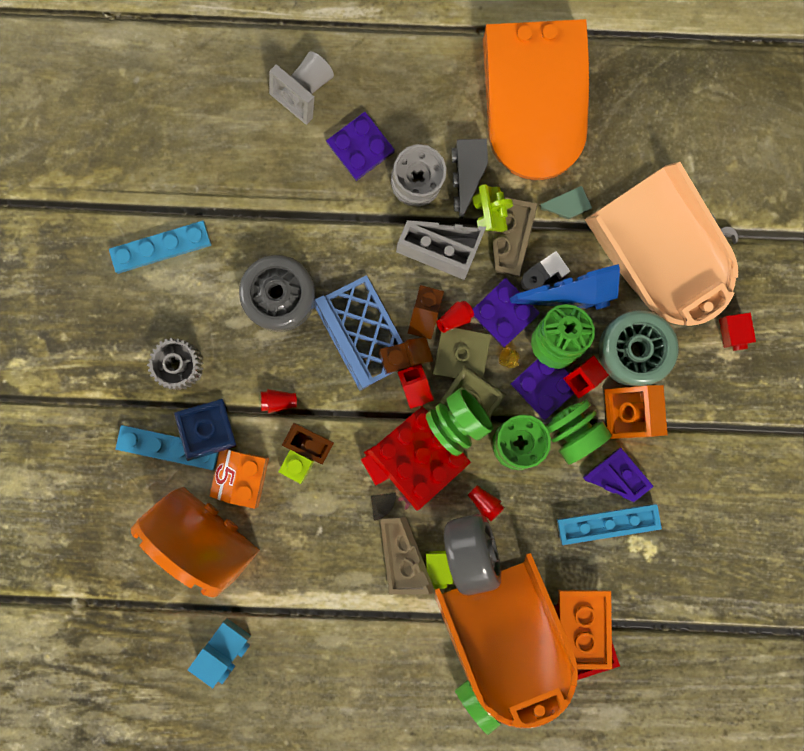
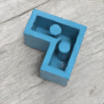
[188,618,251,689]

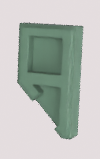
[539,186,592,220]

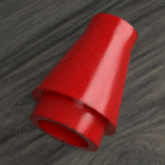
[436,301,474,333]
[261,389,297,414]
[467,485,505,522]

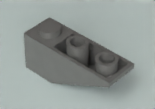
[452,138,488,219]

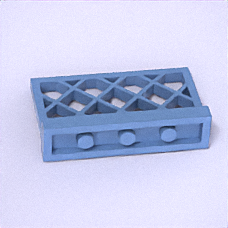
[314,275,403,391]

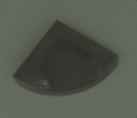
[371,492,396,521]

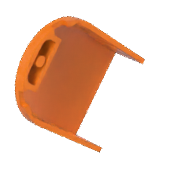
[483,19,589,180]
[131,487,260,597]
[435,553,578,729]

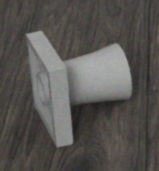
[269,51,334,125]

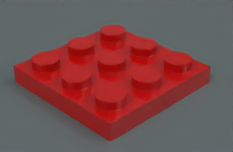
[367,406,471,511]

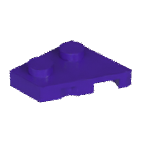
[583,447,654,502]

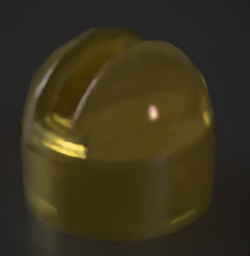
[499,347,521,368]

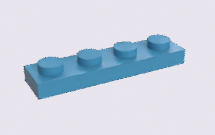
[109,221,212,274]
[115,425,218,470]
[557,504,662,545]

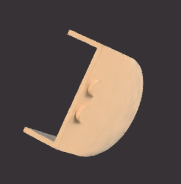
[585,162,738,326]

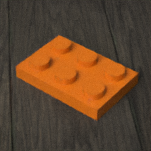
[558,590,612,669]

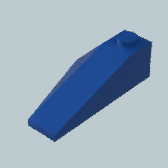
[510,264,620,310]

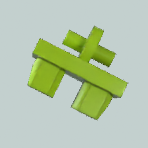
[473,184,513,232]

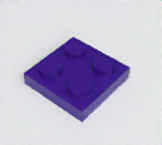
[326,112,395,181]
[473,278,540,348]
[510,359,574,421]

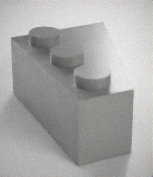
[396,220,486,280]

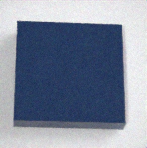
[174,399,237,461]

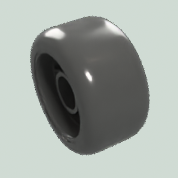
[239,255,316,332]
[444,514,501,595]

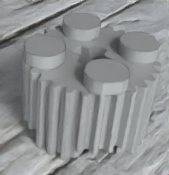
[147,338,204,390]

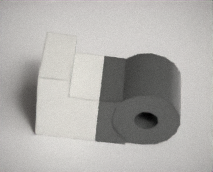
[521,251,570,291]

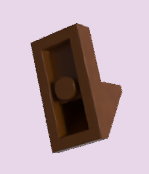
[407,285,444,340]
[379,337,433,375]
[282,423,334,465]

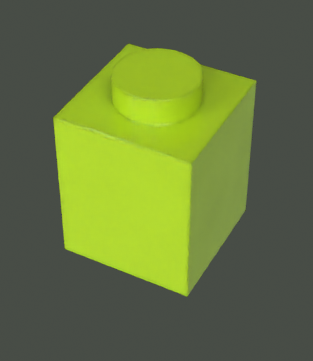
[278,450,315,484]
[426,551,453,589]

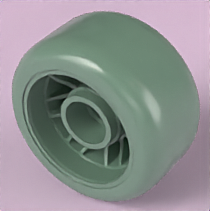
[598,310,679,387]

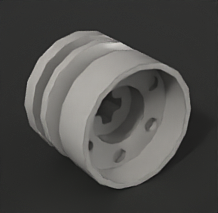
[391,144,447,207]

